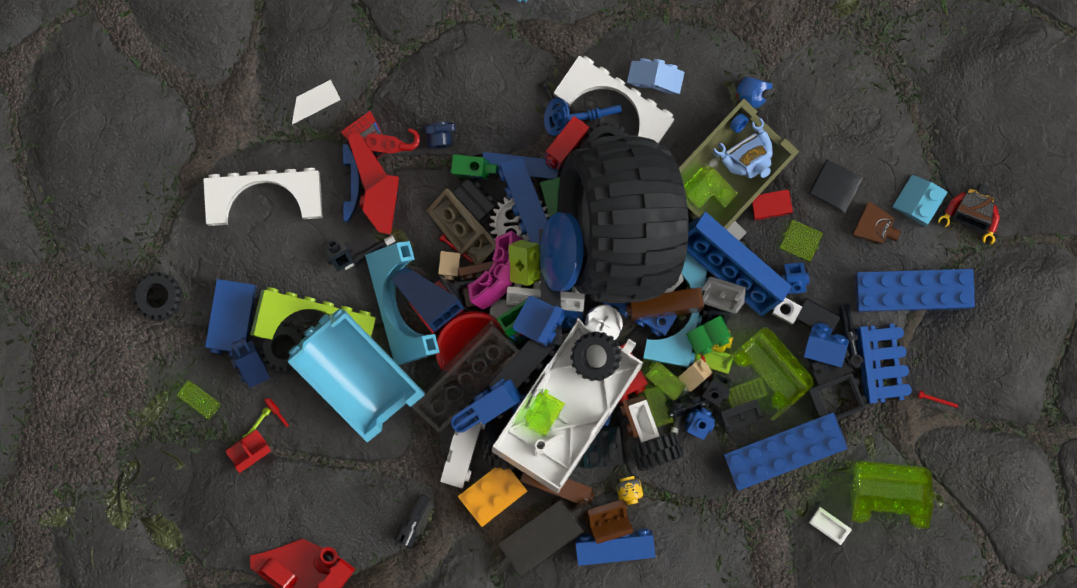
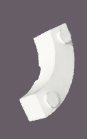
[440,403,486,489]

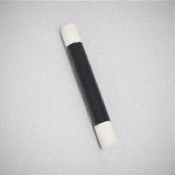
[345,235,395,270]

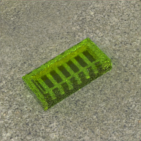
[728,377,768,408]

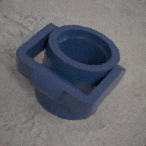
[422,122,456,149]

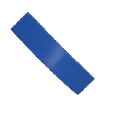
[343,144,360,223]

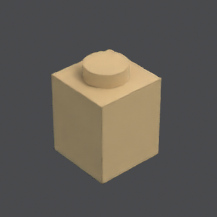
[439,251,461,280]
[678,358,713,392]

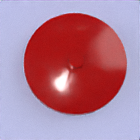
[436,311,513,387]

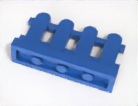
[855,324,912,405]

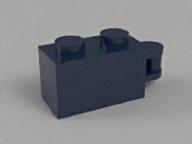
[231,337,270,388]

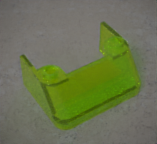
[722,327,814,421]

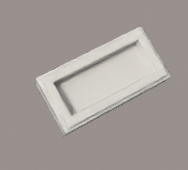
[809,507,852,545]

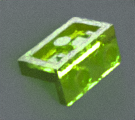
[646,361,686,400]
[524,389,565,437]

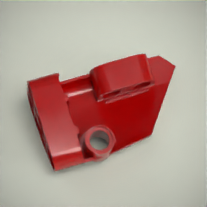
[250,539,356,588]

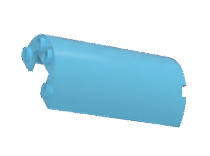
[288,309,425,442]

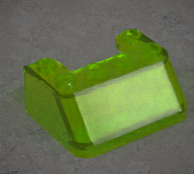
[851,461,934,529]

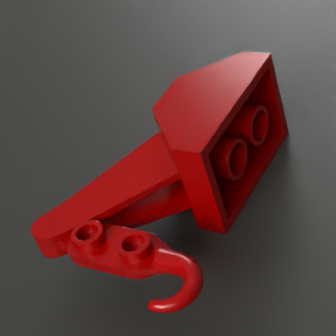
[348,128,420,236]

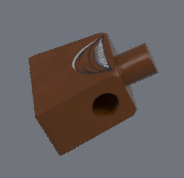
[852,202,901,245]

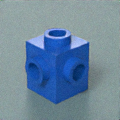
[781,262,809,294]
[684,407,715,440]

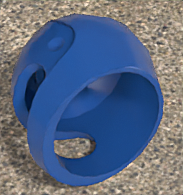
[736,77,773,109]

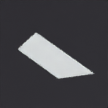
[292,80,341,124]

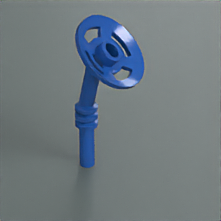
[544,98,622,136]

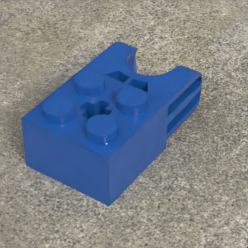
[451,379,523,433]

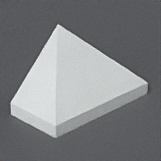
[629,400,659,443]

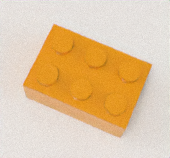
[458,467,528,527]

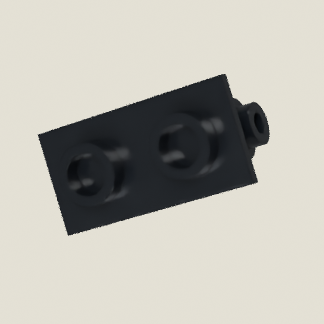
[664,390,708,419]

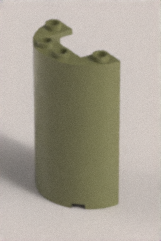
[679,99,799,229]

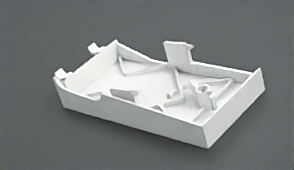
[492,317,643,494]

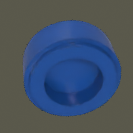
[730,113,748,133]

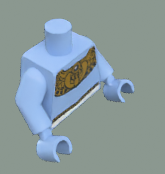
[713,118,773,178]

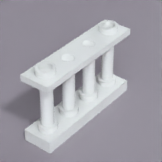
[506,276,585,312]

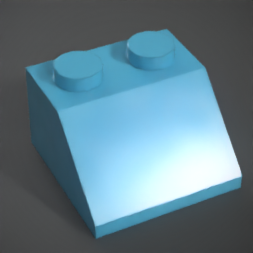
[892,175,947,227]

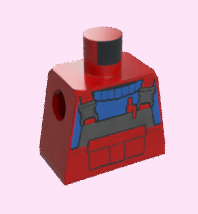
[341,111,385,159]

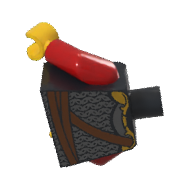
[938,184,1000,244]

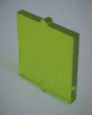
[780,220,823,262]

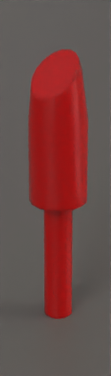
[263,398,289,427]

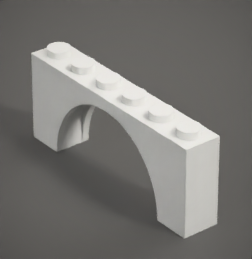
[553,56,674,144]
[204,168,323,226]

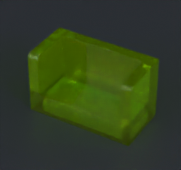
[177,380,221,419]
[643,385,674,428]

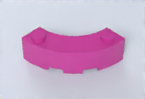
[468,231,524,310]

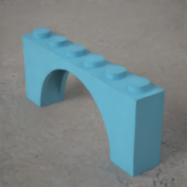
[365,241,440,365]
[643,253,709,368]

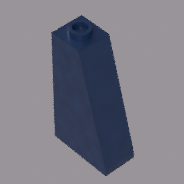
[391,267,464,332]

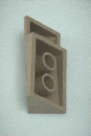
[426,188,496,265]

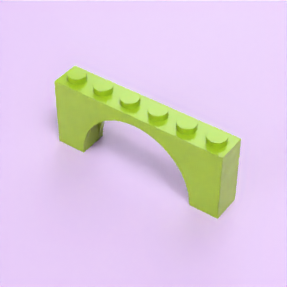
[250,287,375,340]

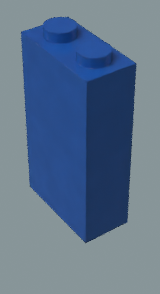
[205,279,257,356]

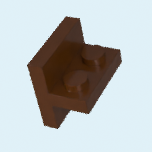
[584,499,633,544]

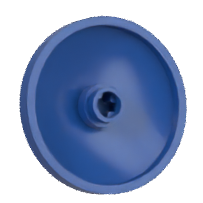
[539,212,583,291]

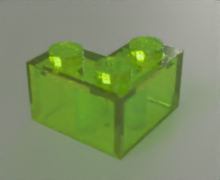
[684,164,738,208]

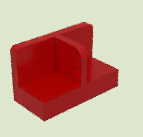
[752,190,793,221]
[226,429,271,473]

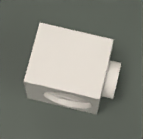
[772,298,802,325]

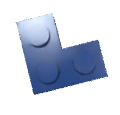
[804,323,849,367]

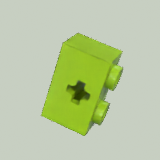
[509,240,540,286]

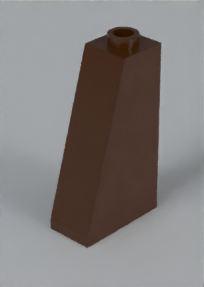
[626,287,704,320]
[520,472,595,506]

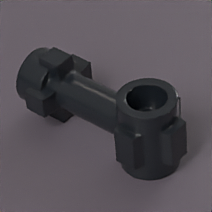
[843,331,863,368]

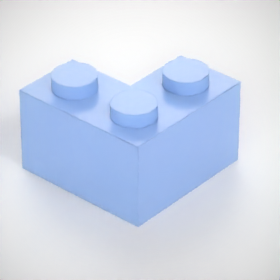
[627,58,684,94]

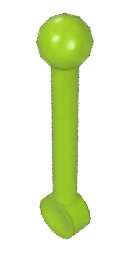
[243,407,270,438]

